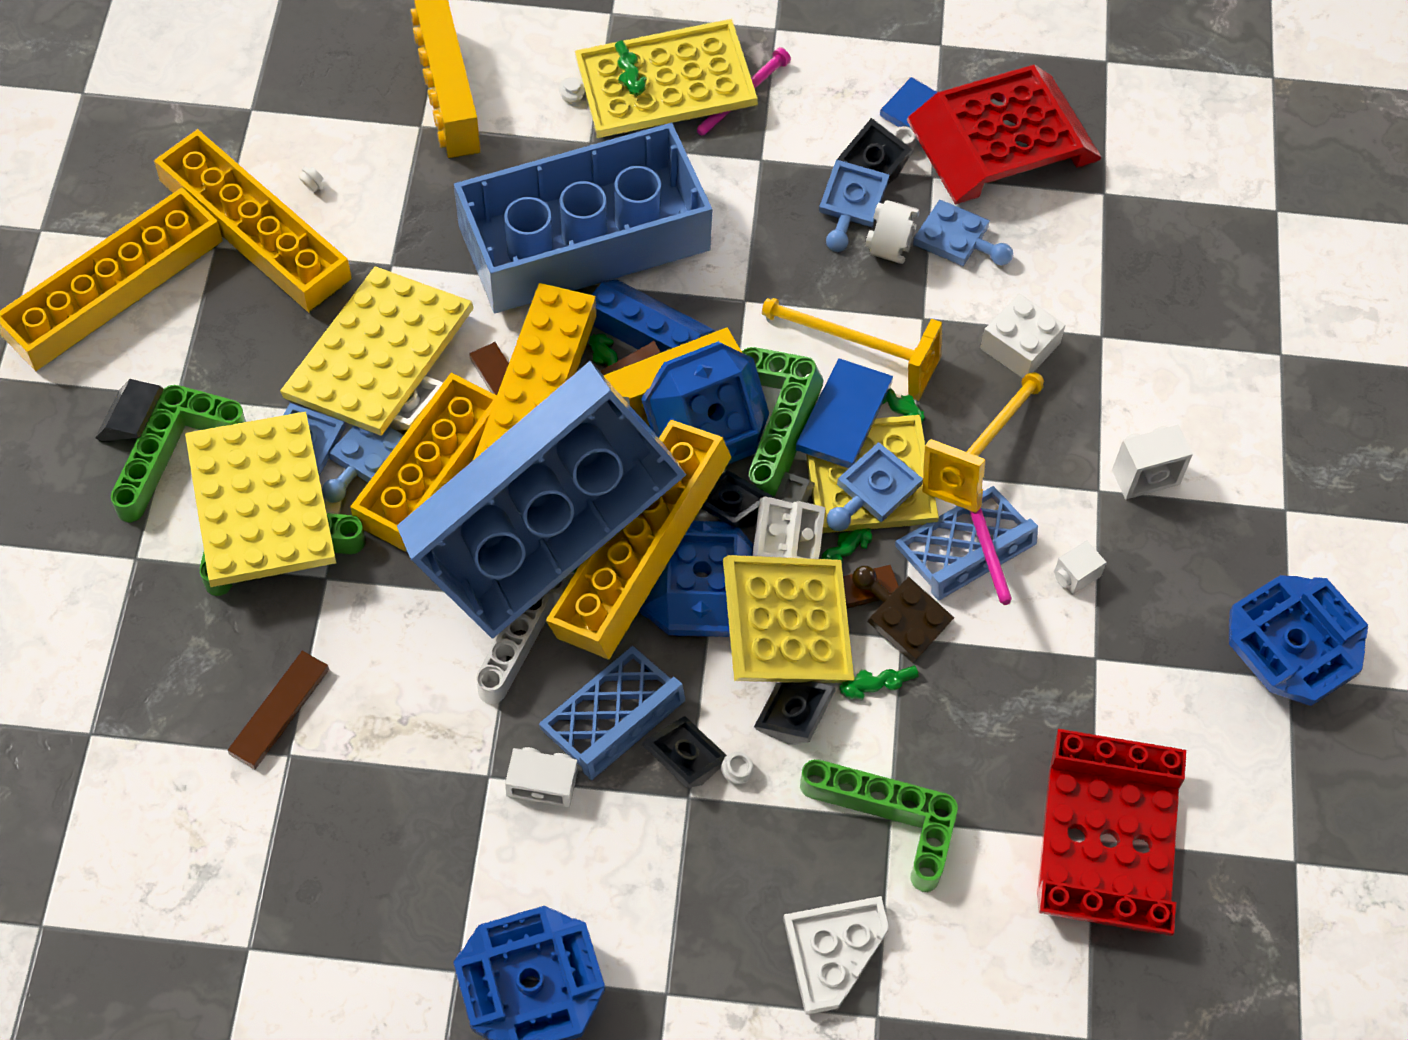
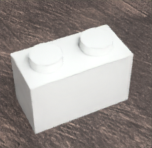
[505,747,578,808]

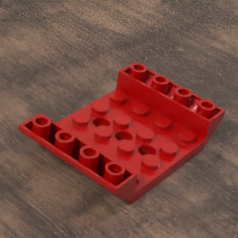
[907,65,1101,205]
[1037,729,1187,936]

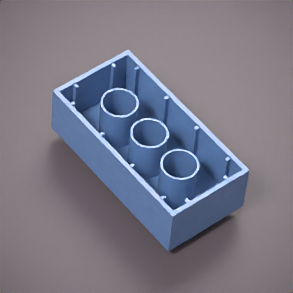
[454,123,712,314]
[397,361,686,639]

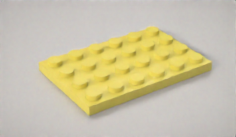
[575,19,758,138]
[280,266,474,436]
[185,412,336,587]

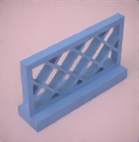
[895,486,1038,601]
[539,646,686,780]

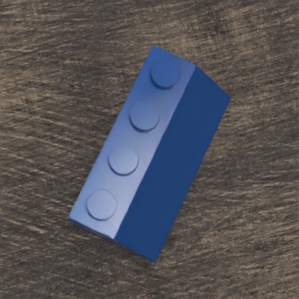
[592,279,715,353]

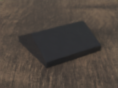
[836,118,913,185]
[95,379,164,441]
[701,470,774,528]
[754,681,836,745]
[642,716,727,788]

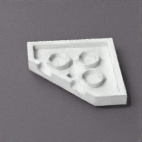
[783,896,889,1015]

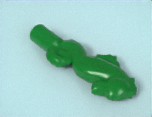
[614,40,647,96]
[589,334,618,367]
[883,387,925,423]
[821,528,872,563]
[839,665,919,700]

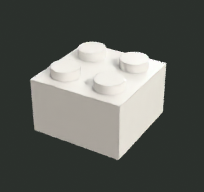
[980,293,1066,378]
[1112,424,1193,500]

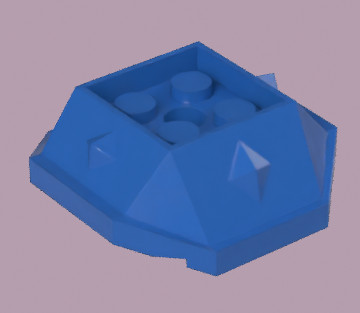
[641,341,770,465]
[639,521,754,637]
[1229,575,1368,706]
[453,906,605,1040]

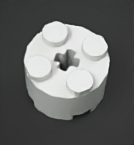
[865,200,920,264]

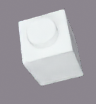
[1054,540,1107,595]

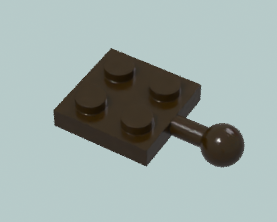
[852,565,955,663]

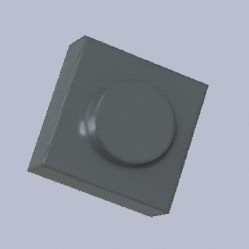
[774,471,815,503]

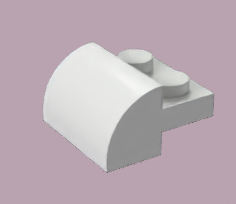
[752,496,825,559]

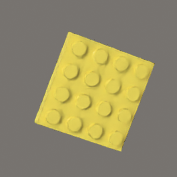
[806,415,939,533]
[723,555,854,683]

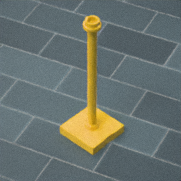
[762,298,942,401]
[922,372,1044,513]

